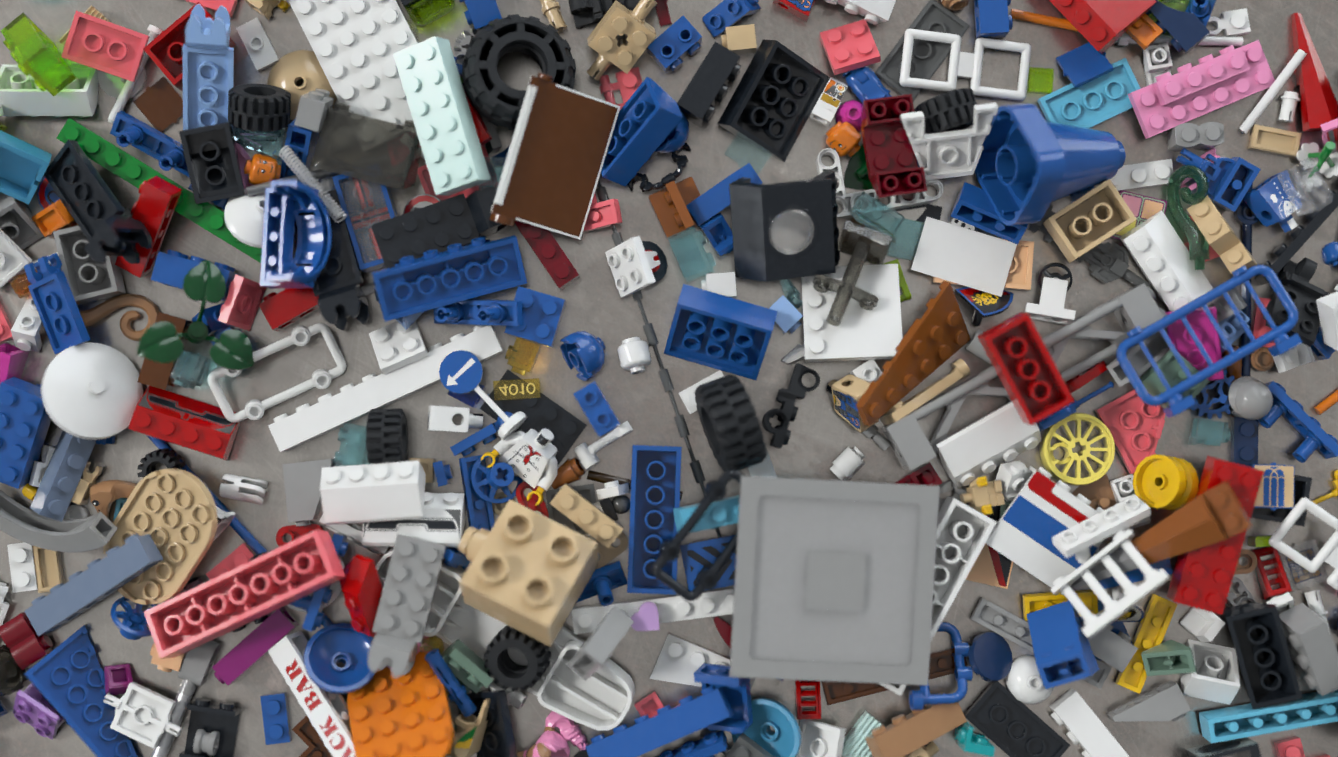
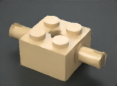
[587,0,657,81]

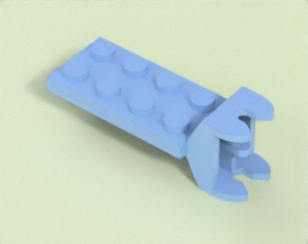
[182,4,234,130]

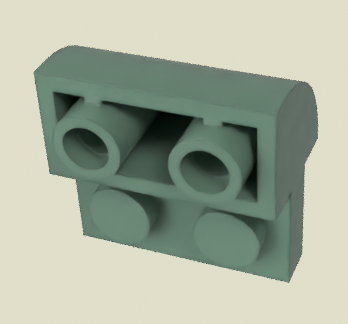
[1140,349,1210,416]
[441,639,493,694]

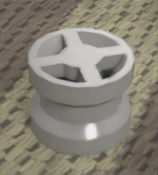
[193,729,220,756]

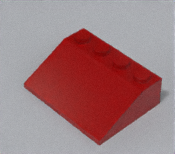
[1049,0,1157,54]

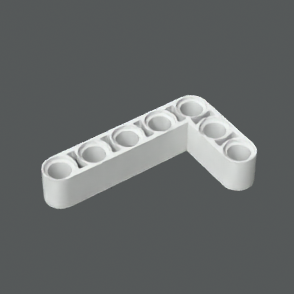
[816,148,943,220]

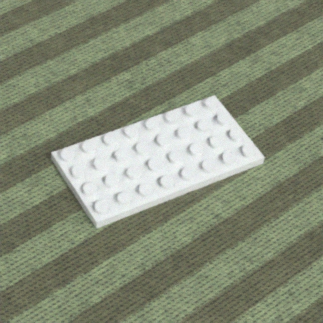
[288,0,418,153]

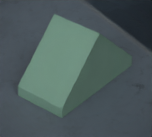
[1141,640,1196,676]

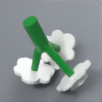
[1296,141,1338,191]

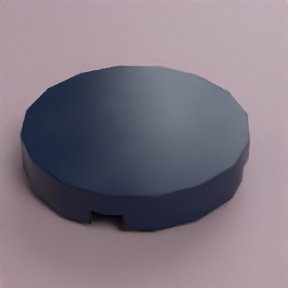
[969,632,1013,682]

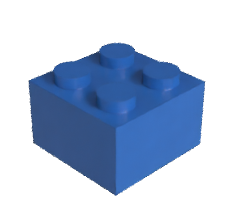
[504,286,566,348]

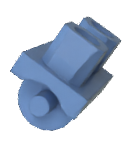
[1218,310,1250,353]

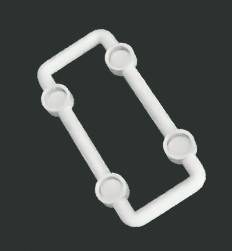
[207,323,347,423]

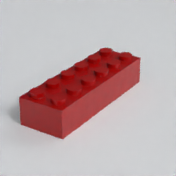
[1167,455,1264,615]

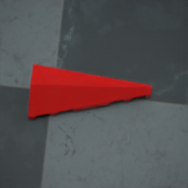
[1291,13,1338,132]

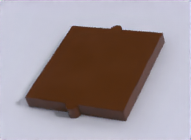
[133,76,183,133]

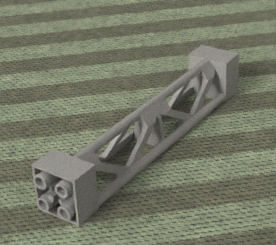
[881,283,1167,471]

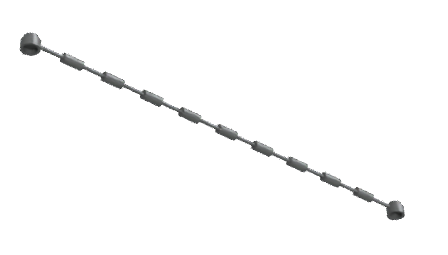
[596,180,722,538]

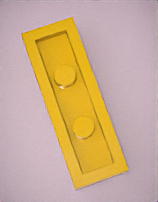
[1022,589,1098,621]

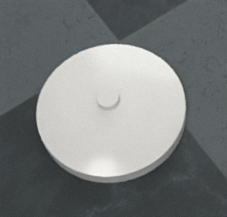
[41,343,143,440]

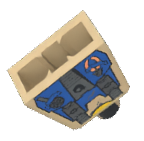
[827,374,879,433]

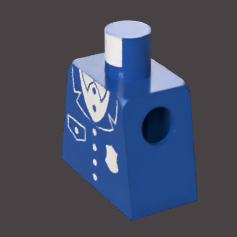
[1243,170,1301,233]

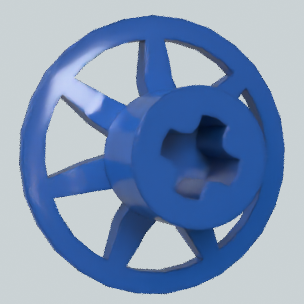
[471,451,523,504]
[111,597,158,640]

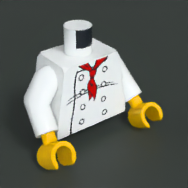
[481,429,558,505]

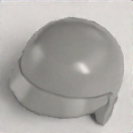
[1228,376,1273,420]

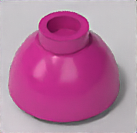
[835,100,863,132]

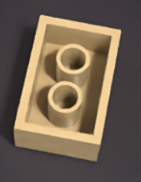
[1043,179,1137,263]

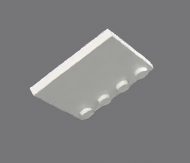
[801,264,903,362]

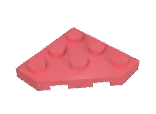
[1094,389,1166,474]

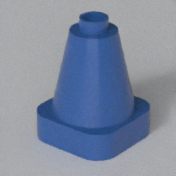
[975,103,1126,226]

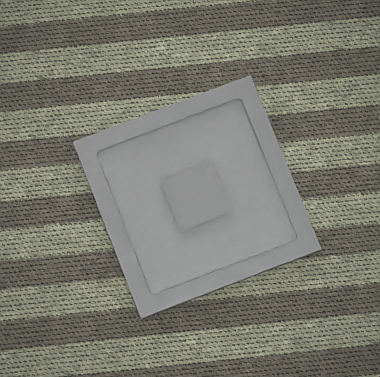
[729,476,940,685]

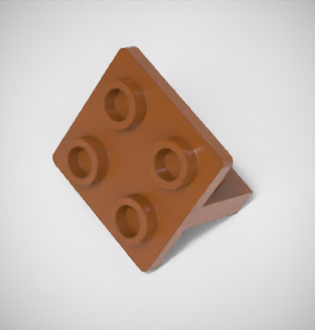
[649,177,701,239]

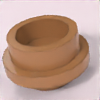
[1251,347,1275,371]

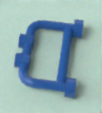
[909,622,973,710]

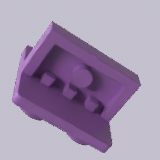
[13,683,64,740]

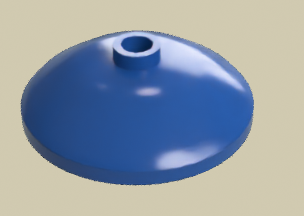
[304,623,376,694]

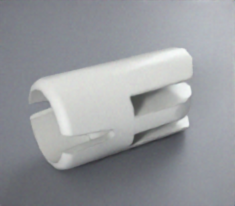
[219,474,268,505]

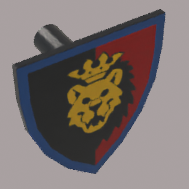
[955,287,1014,326]

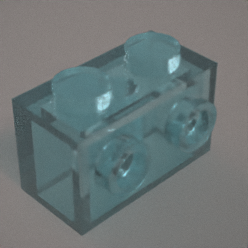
[333,423,367,467]

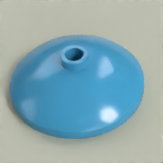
[732,698,801,757]

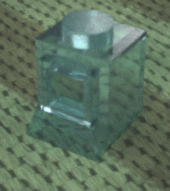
[1189,418,1230,446]

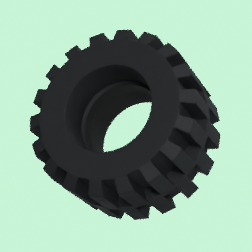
[228,84,291,132]
[914,88,977,134]
[366,408,408,464]
[484,625,551,692]

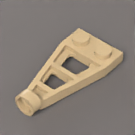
[879,358,971,426]

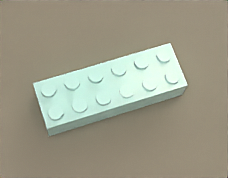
[393,37,491,196]

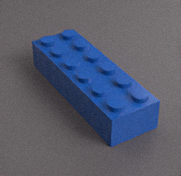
[627,445,682,595]

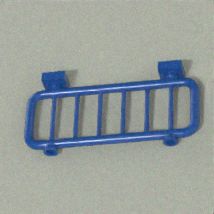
[1116,265,1302,418]

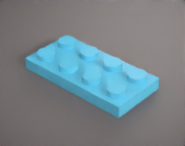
[1037,58,1141,129]

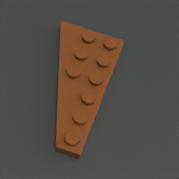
[856,280,971,426]

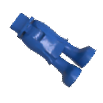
[842,66,891,104]

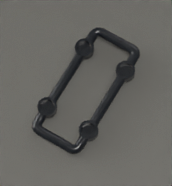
[652,468,745,601]

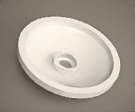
[224,188,296,248]

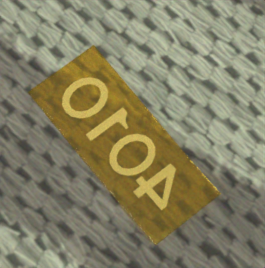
[493,378,541,400]

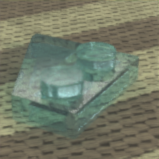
[234,127,287,161]

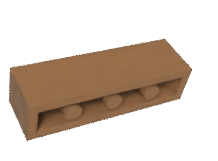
[865,692,967,757]

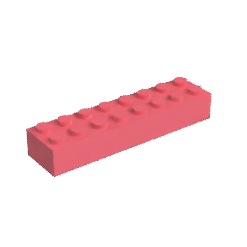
[144,530,346,658]

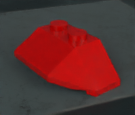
[339,554,383,637]

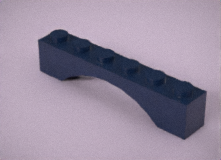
[1145,0,1210,54]

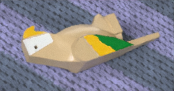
[445,698,490,757]

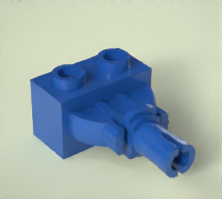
[1176,148,1261,212]

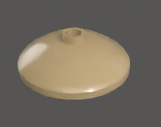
[267,50,337,120]

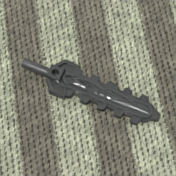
[1028,204,1151,287]

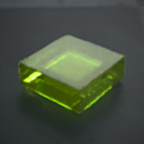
[1027,67,1054,94]

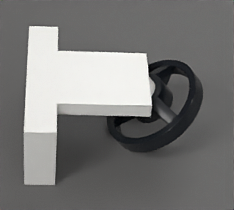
[1024,263,1076,325]

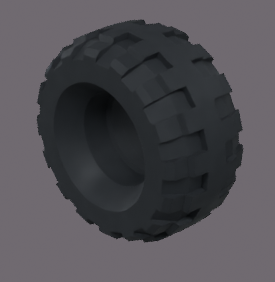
[462,14,576,130]

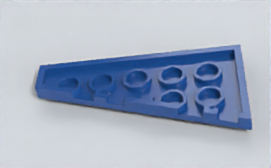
[24,625,137,757]

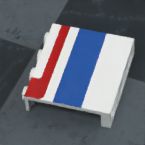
[986,466,1104,596]

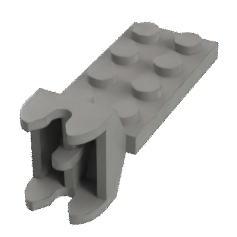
[368,534,447,678]

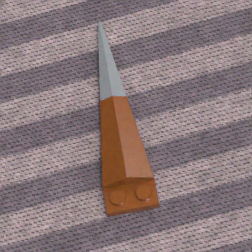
[1070,481,1253,589]

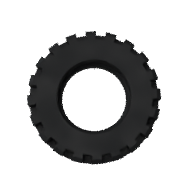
[694,374,767,472]

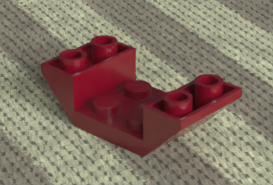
[861,94,927,198]

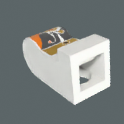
[809,77,848,127]

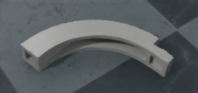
[1106,288,1247,387]
[0,490,118,552]

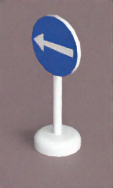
[439,350,527,440]

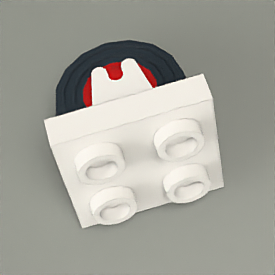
[605,236,668,298]

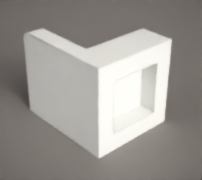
[1180,607,1225,642]

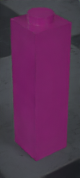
[212,607,299,685]

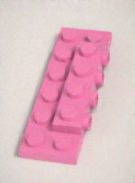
[1127,40,1275,139]

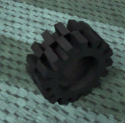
[137,448,187,478]

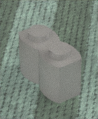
[1167,122,1225,152]

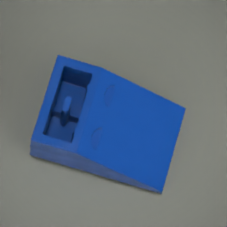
[1027,600,1099,689]

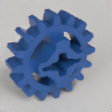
[1190,369,1235,419]

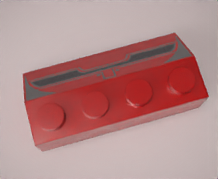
[128,385,241,461]

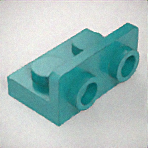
[954,722,995,757]

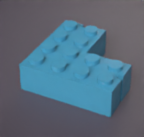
[0,130,52,205]

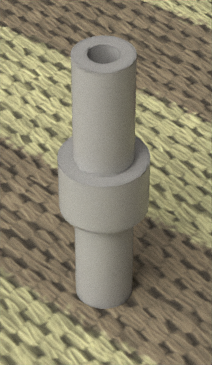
[862,424,891,451]

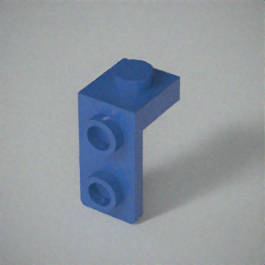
[702,0,761,37]

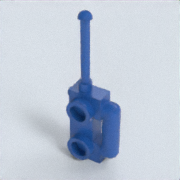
[1036,381,1114,432]

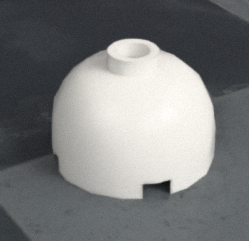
[1004,655,1054,705]

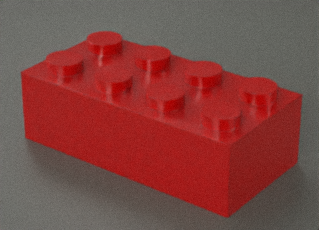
[977,312,1074,425]

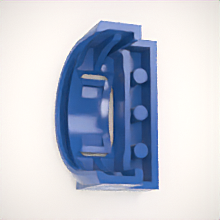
[260,180,332,289]

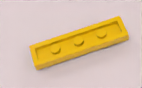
[1115,594,1178,694]

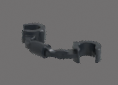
[627,143,691,192]

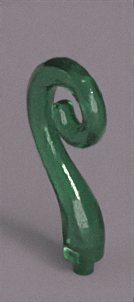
[1166,165,1210,270]

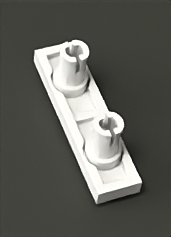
[1052,495,1151,564]

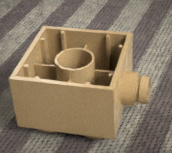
[458,500,598,647]

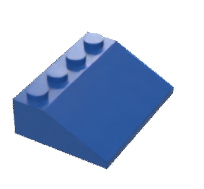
[664,284,778,380]

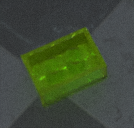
[1,12,76,96]

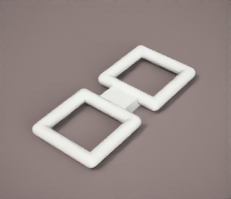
[899,29,1032,101]
[1269,498,1338,591]

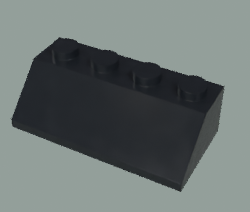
[1224,603,1303,709]

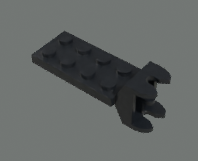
[44,140,152,264]
[371,187,507,269]
[295,189,369,331]

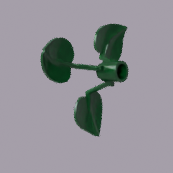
[137,260,254,370]

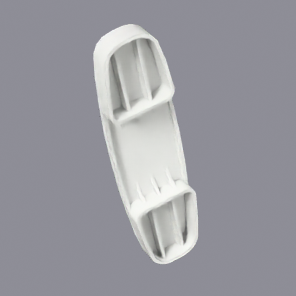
[376,547,635,731]

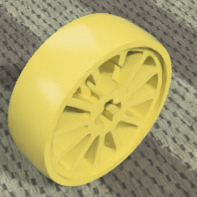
[1039,413,1115,486]

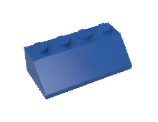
[601,77,683,186]

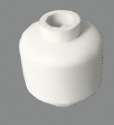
[617,337,651,374]

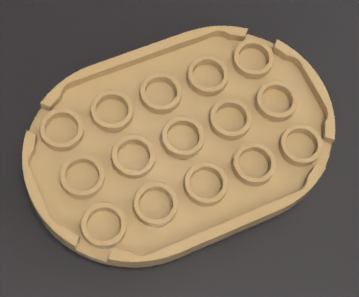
[103,468,217,605]

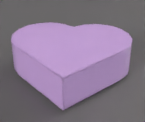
[631,601,659,631]

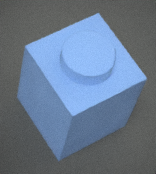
[769,295,803,334]

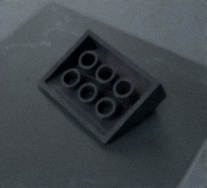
[717,39,830,162]

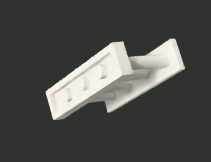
[1050,529,1170,639]

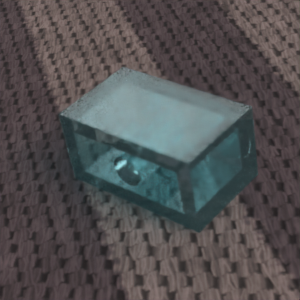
[668,226,716,284]

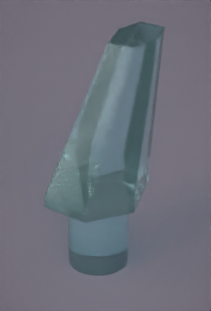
[780,279,802,309]

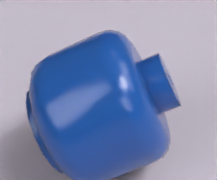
[1322,242,1338,268]

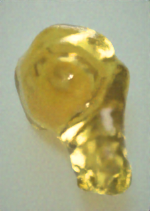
[420,635,444,655]

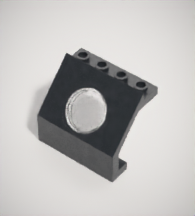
[729,170,840,282]

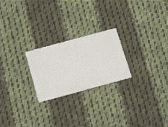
[911,217,1017,297]

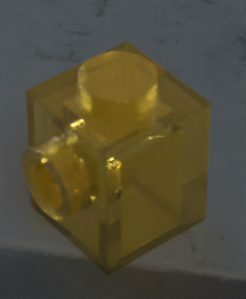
[505,337,541,376]

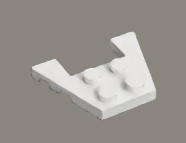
[900,103,998,181]

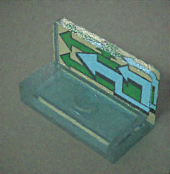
[850,191,905,243]

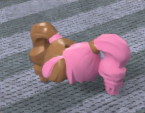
[517,711,589,757]

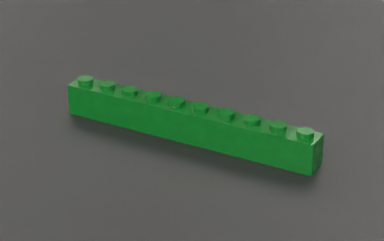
[56,118,262,263]

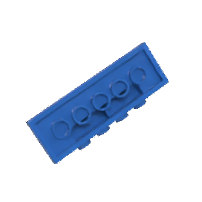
[372,235,527,322]

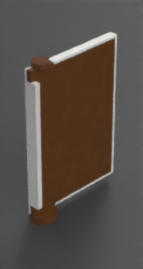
[489,73,621,240]

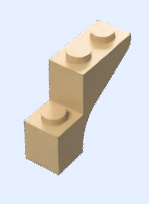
[1187,195,1258,277]

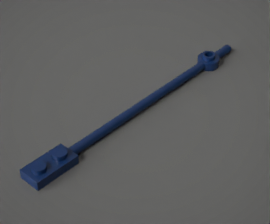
[1231,183,1259,466]

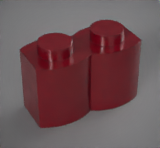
[0,612,53,670]

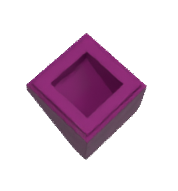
[104,663,133,695]

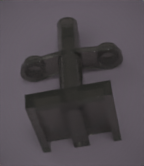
[813,220,893,326]

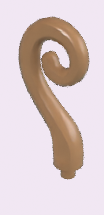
[79,294,160,341]

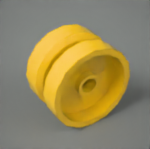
[1133,454,1199,511]

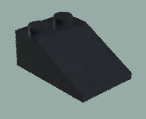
[179,122,245,204]

